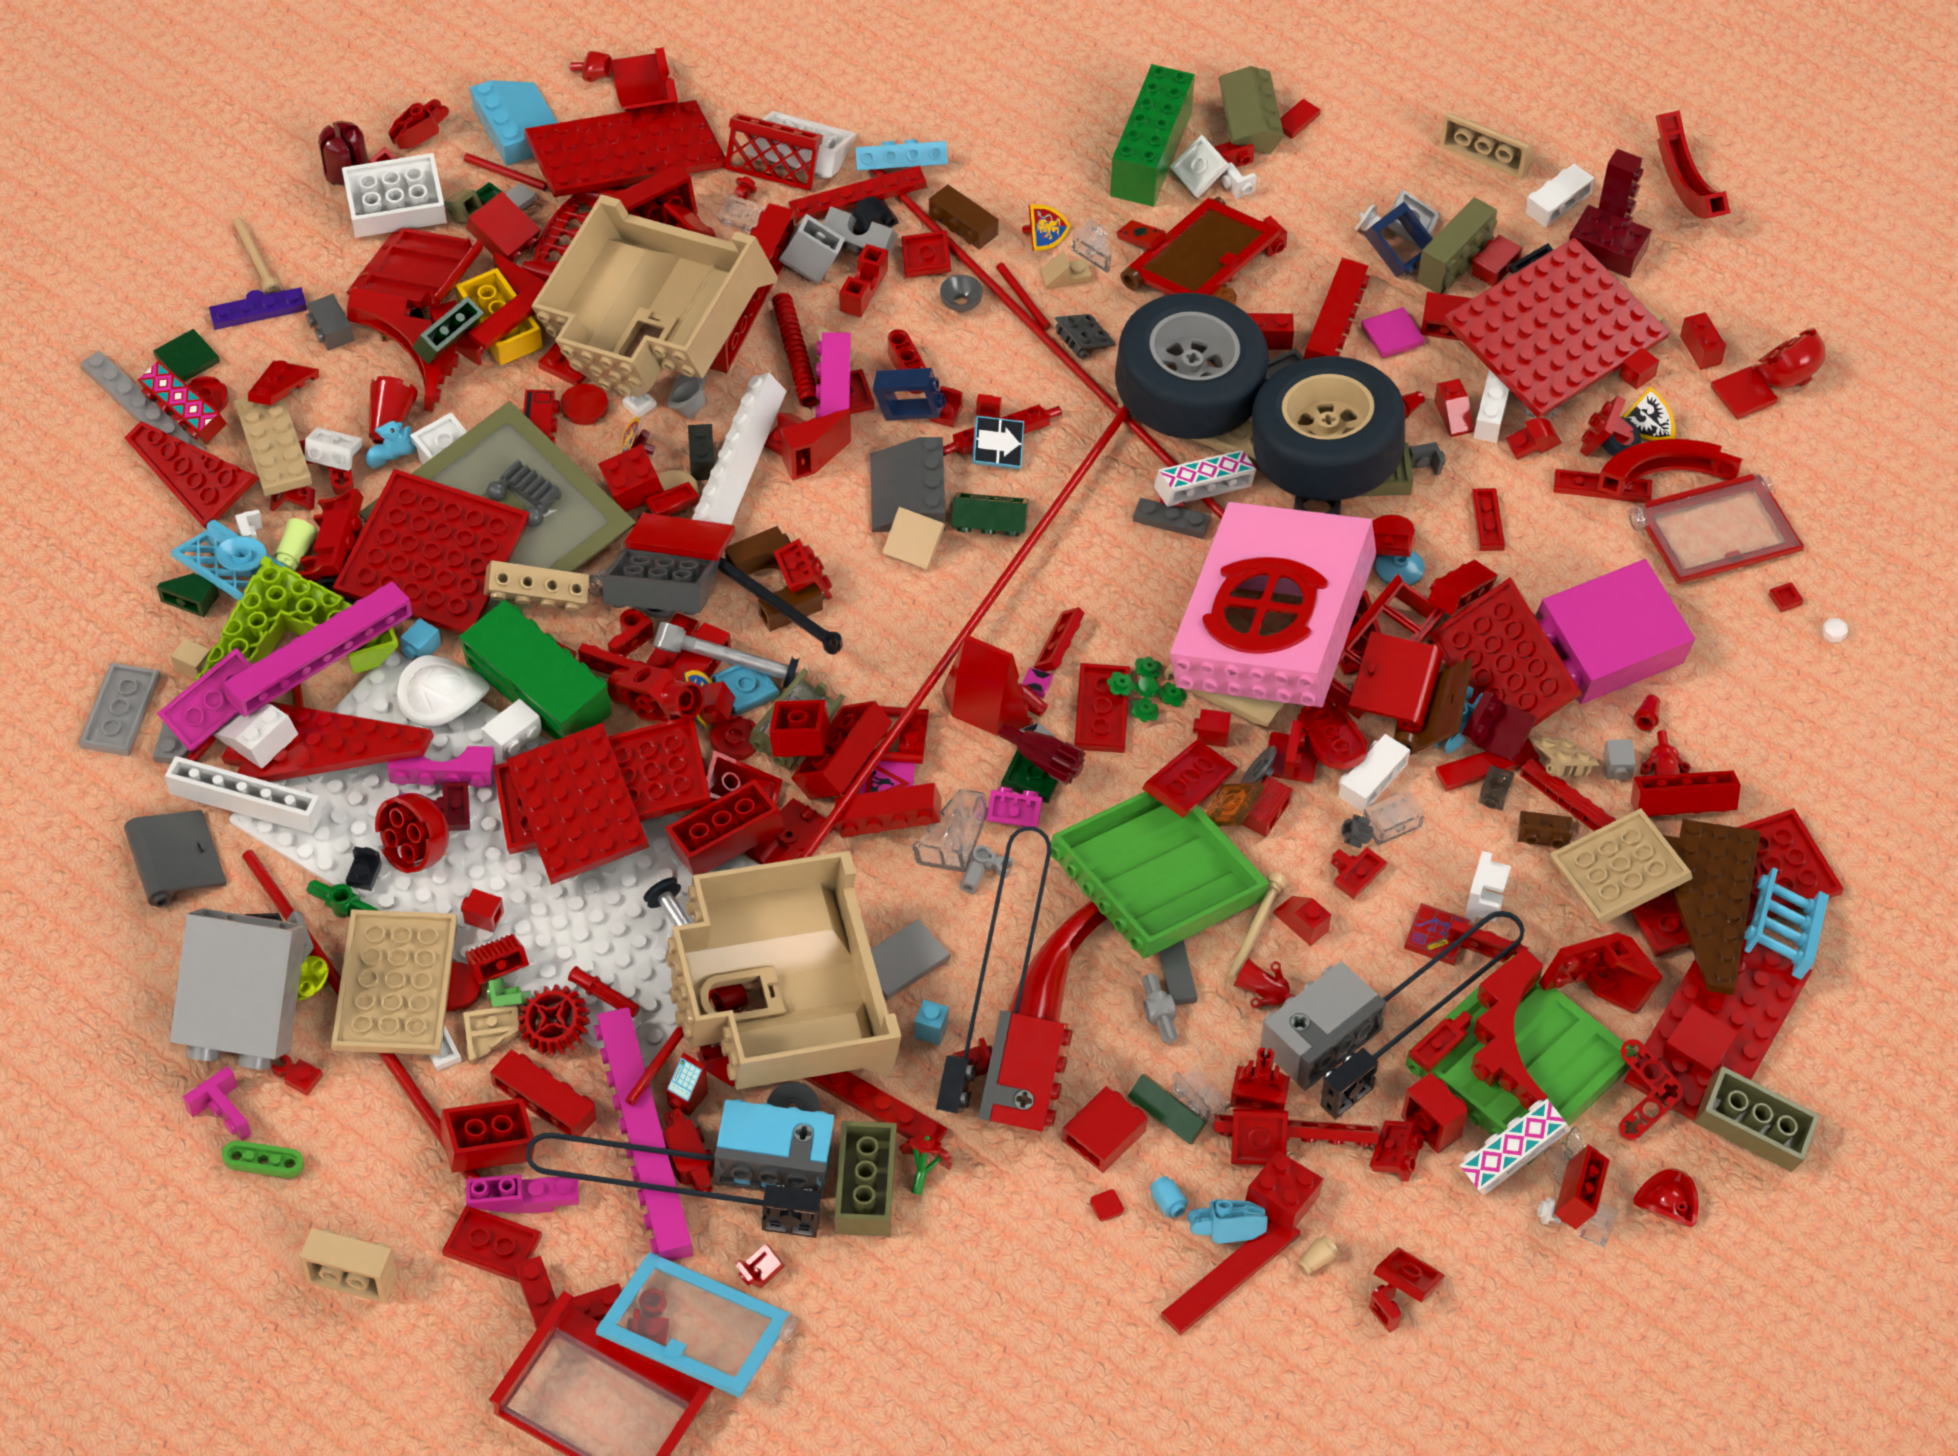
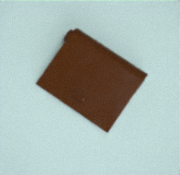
[1393,658,1473,755]

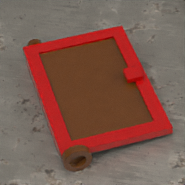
[1120,197,1281,295]

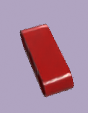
[888,329,927,394]

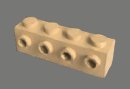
[484,560,589,611]

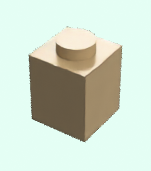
[171,639,211,680]

